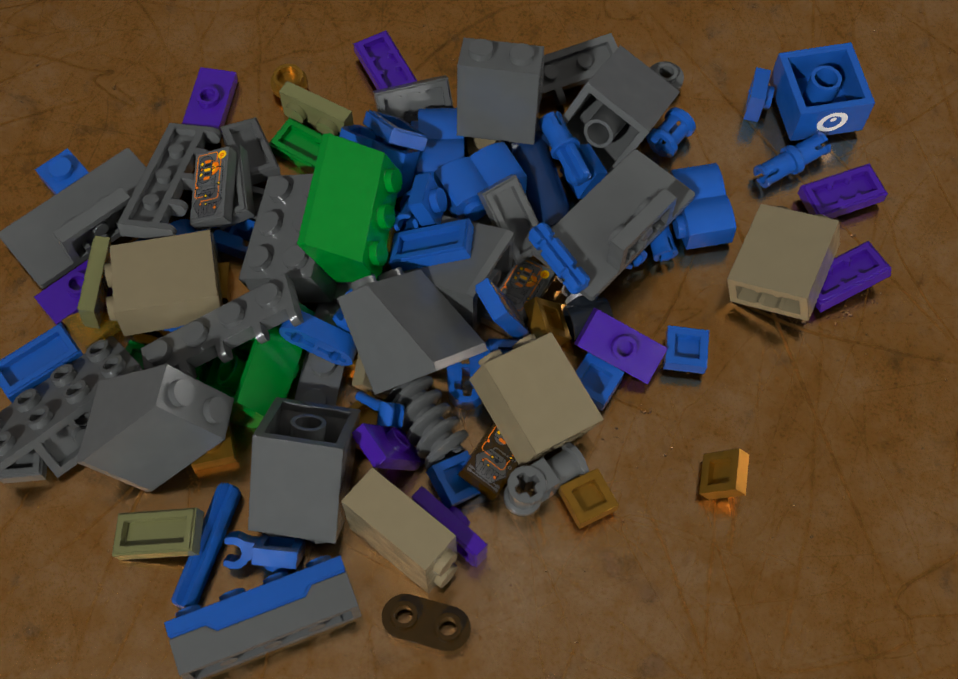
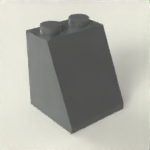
[457,37,544,145]
[563,45,680,176]
[386,216,514,331]
[337,267,488,395]
[76,364,234,492]
[248,397,361,544]

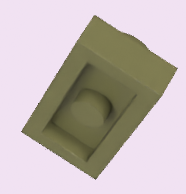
[279,81,354,136]

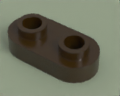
[382,594,471,655]

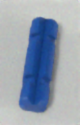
[529,222,590,294]

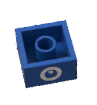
[769,42,875,141]

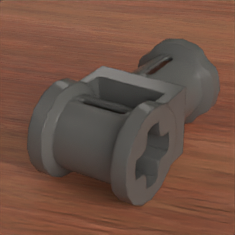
[504,442,589,516]

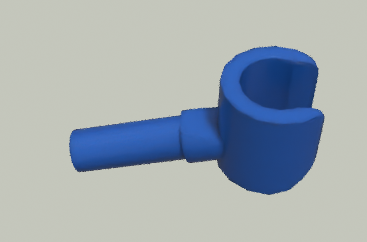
[355,391,405,428]

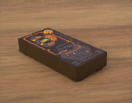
[457,421,518,500]

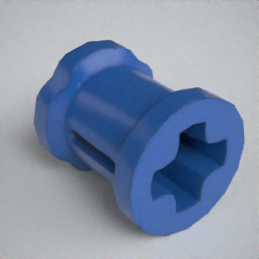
[646,107,696,158]

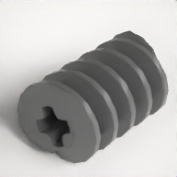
[384,376,469,470]

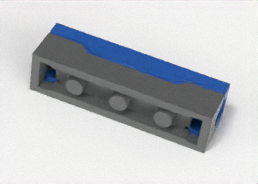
[164,555,362,679]

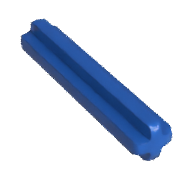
[171,482,241,609]

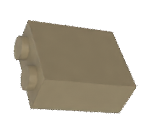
[727,204,840,321]
[104,230,223,336]
[469,332,604,467]
[341,467,458,594]

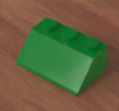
[297,133,402,283]
[202,303,315,428]

